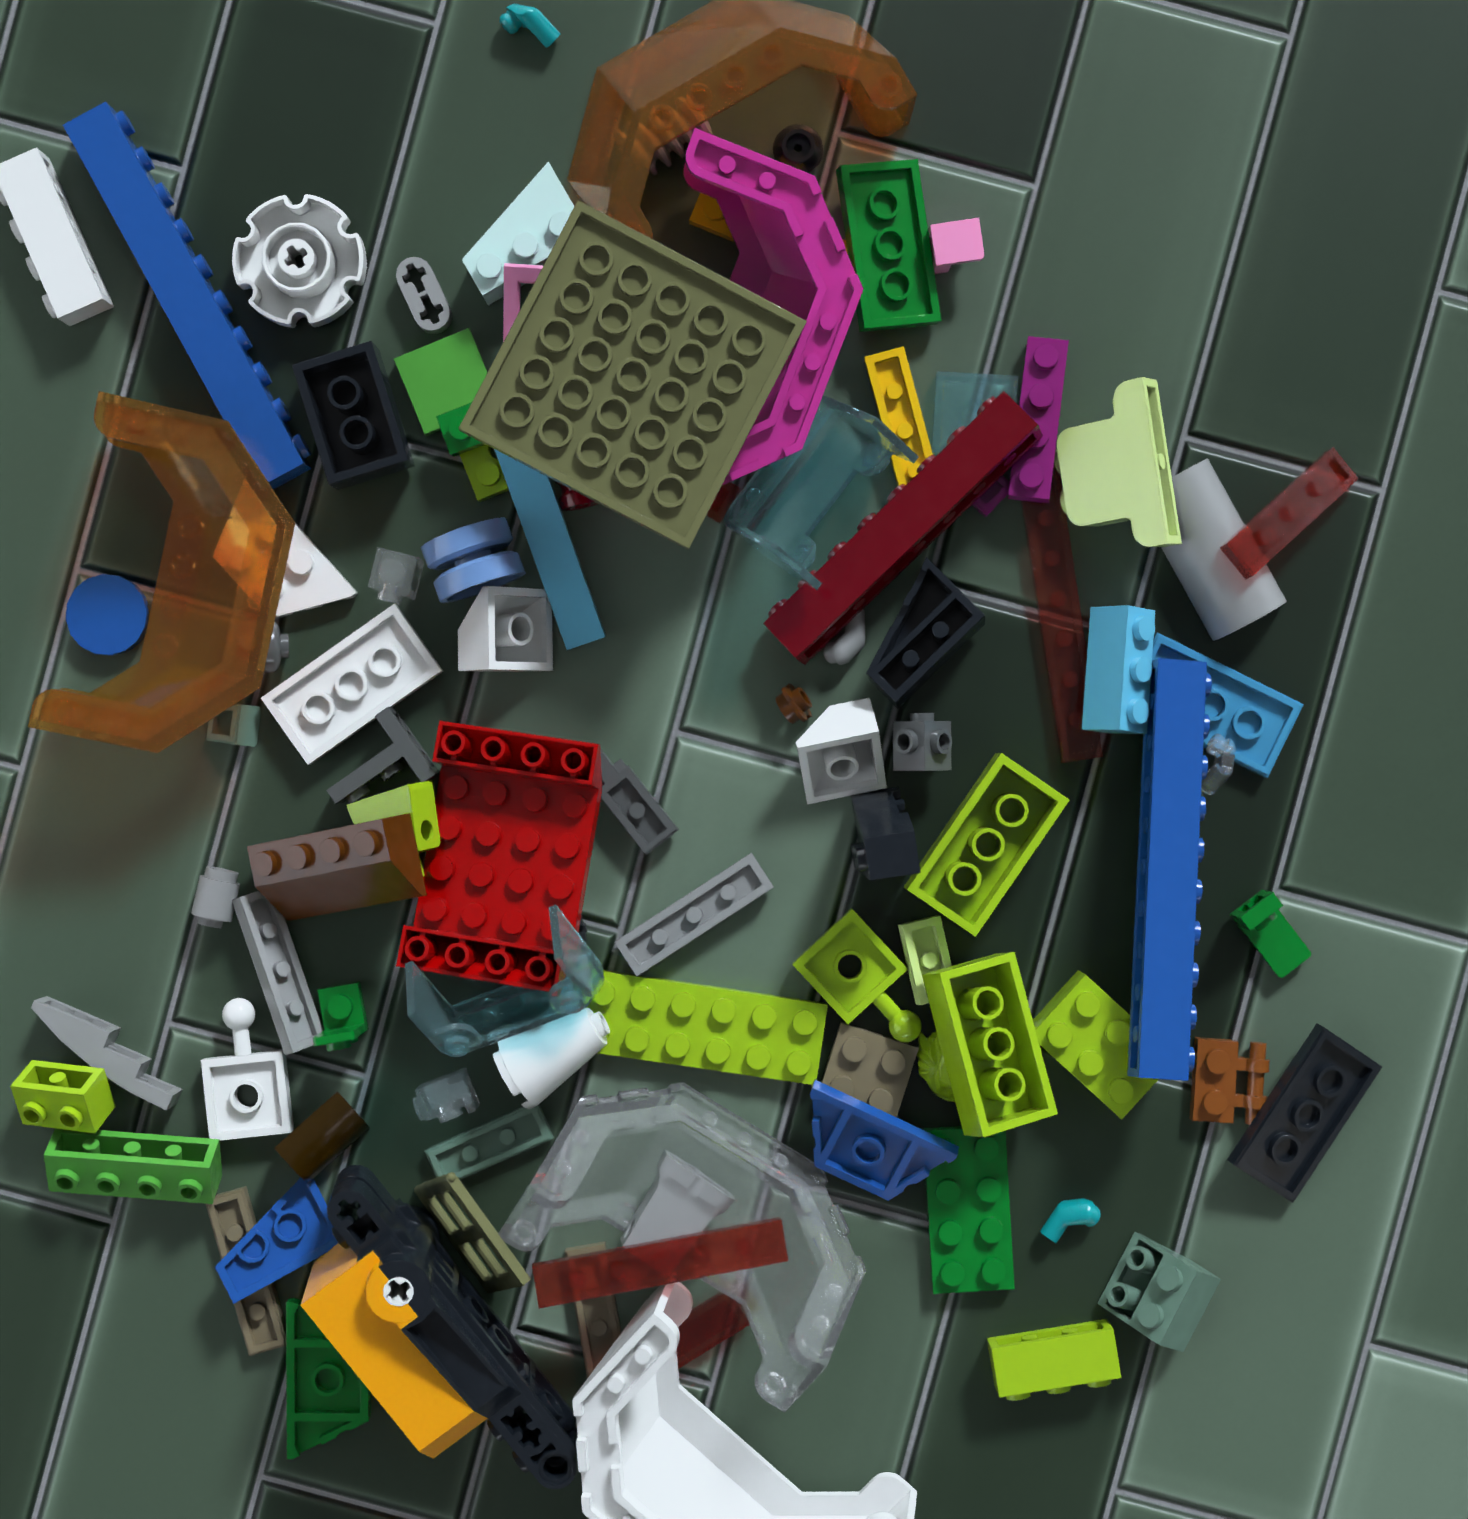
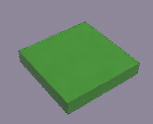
[394,328,488,436]

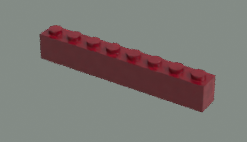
[763,391,1043,665]

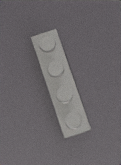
[614,852,774,976]
[232,891,323,1055]

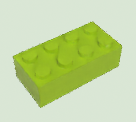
[904,753,1070,937]
[922,952,1058,1137]

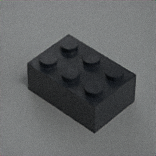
[292,341,415,490]

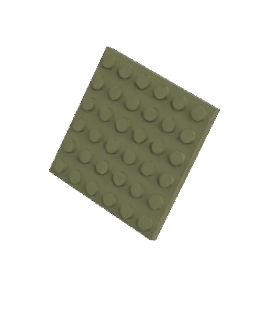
[459,200,807,550]

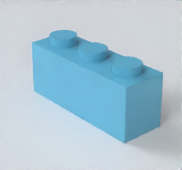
[1082,605,1155,734]

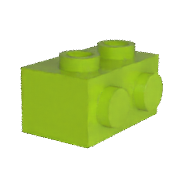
[10,1060,116,1133]

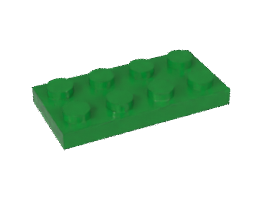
[836,159,942,332]
[922,1126,1015,1294]

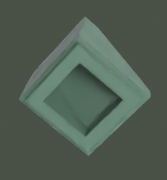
[206,700,261,747]

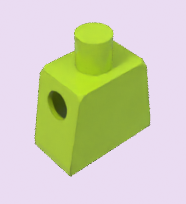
[346,781,441,877]

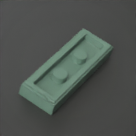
[425,1104,554,1180]

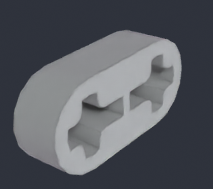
[396,257,452,334]

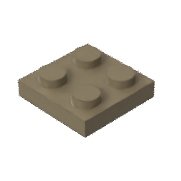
[821,1021,919,1117]

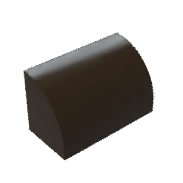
[274,1091,370,1184]

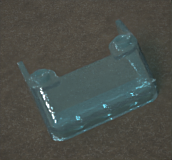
[724,396,919,590]
[405,905,605,1057]

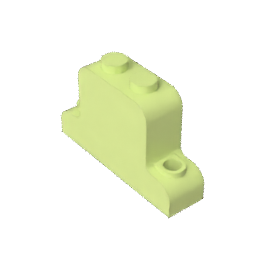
[1054,377,1182,547]

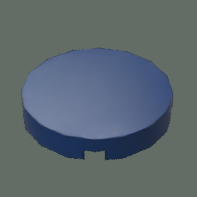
[65,574,150,656]

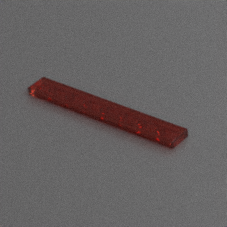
[1021,450,1103,763]

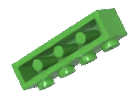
[44,1128,222,1204]

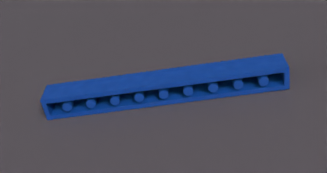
[63,101,312,492]
[1127,658,1212,1081]

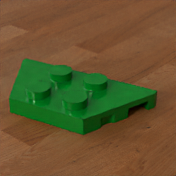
[286,1298,371,1459]

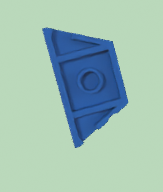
[810,1080,959,1201]

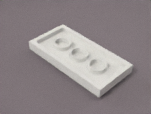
[261,604,443,765]

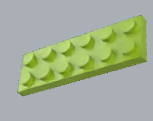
[580,968,828,1085]

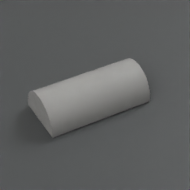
[1161,458,1287,641]

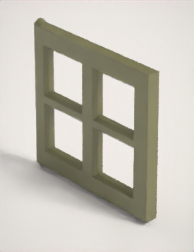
[414,1172,531,1293]

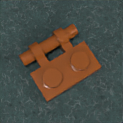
[1189,1037,1270,1125]

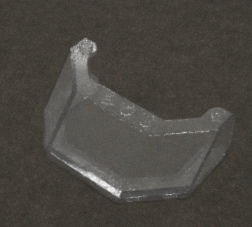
[498,1083,867,1413]

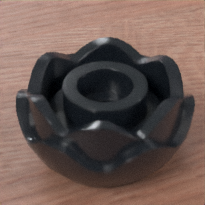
[772,124,823,173]

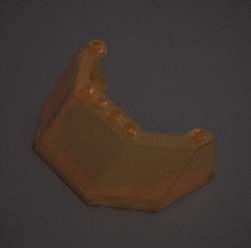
[567,0,917,239]
[28,391,295,753]

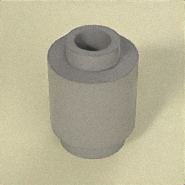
[191,866,240,928]

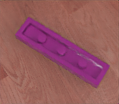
[1008,336,1069,503]

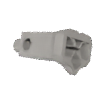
[616,1149,735,1291]

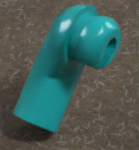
[499,3,561,48]
[1040,1198,1101,1243]

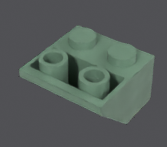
[1097,1232,1221,1352]

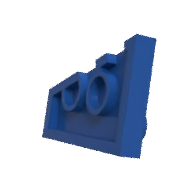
[215,1177,338,1304]

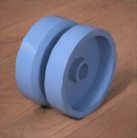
[420,517,526,603]

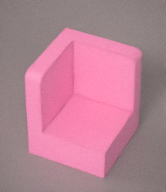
[928,218,984,274]

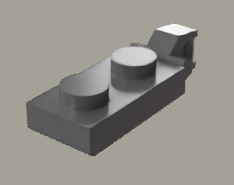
[601,749,679,855]

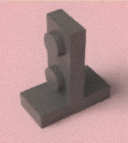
[326,706,440,804]

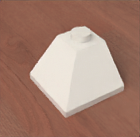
[458,586,553,672]
[796,698,887,805]

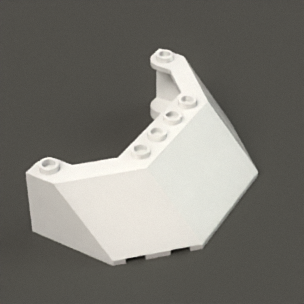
[572,1274,917,1519]

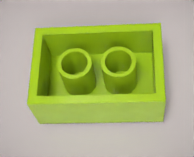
[1033,970,1159,1120]

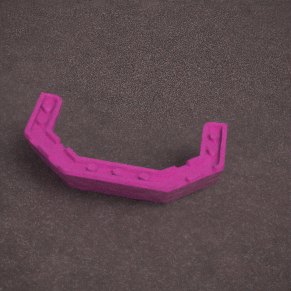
[683,128,863,485]

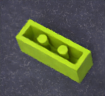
[987,1319,1122,1401]

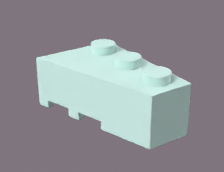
[462,162,574,305]

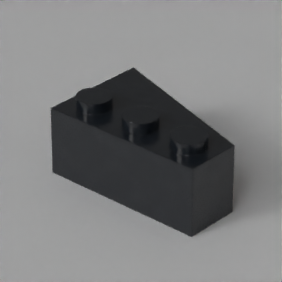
[866,557,985,709]
[851,786,921,880]

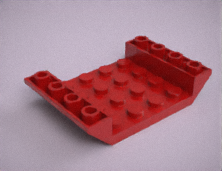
[396,721,602,993]

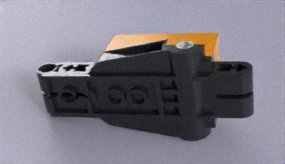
[300,1165,578,1489]

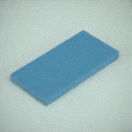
[1152,632,1304,778]

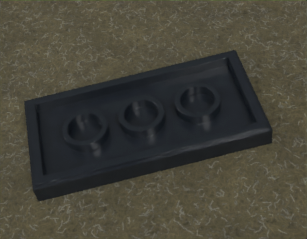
[1227,1023,1382,1203]

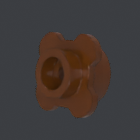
[776,683,812,724]

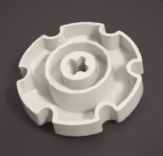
[232,194,367,328]

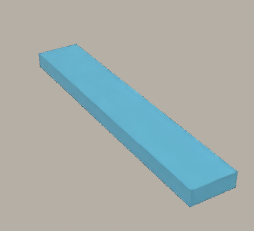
[494,449,606,650]

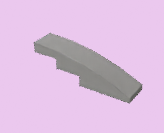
[31,996,183,1110]

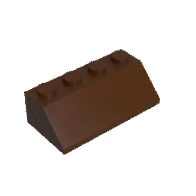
[247,813,427,921]

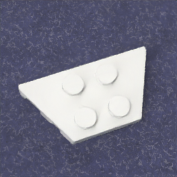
[216,475,358,619]

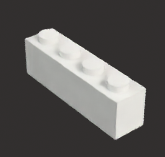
[0,147,114,326]

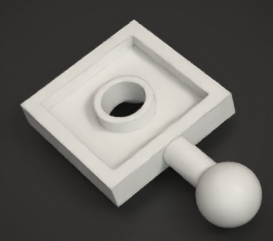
[201,998,294,1141]

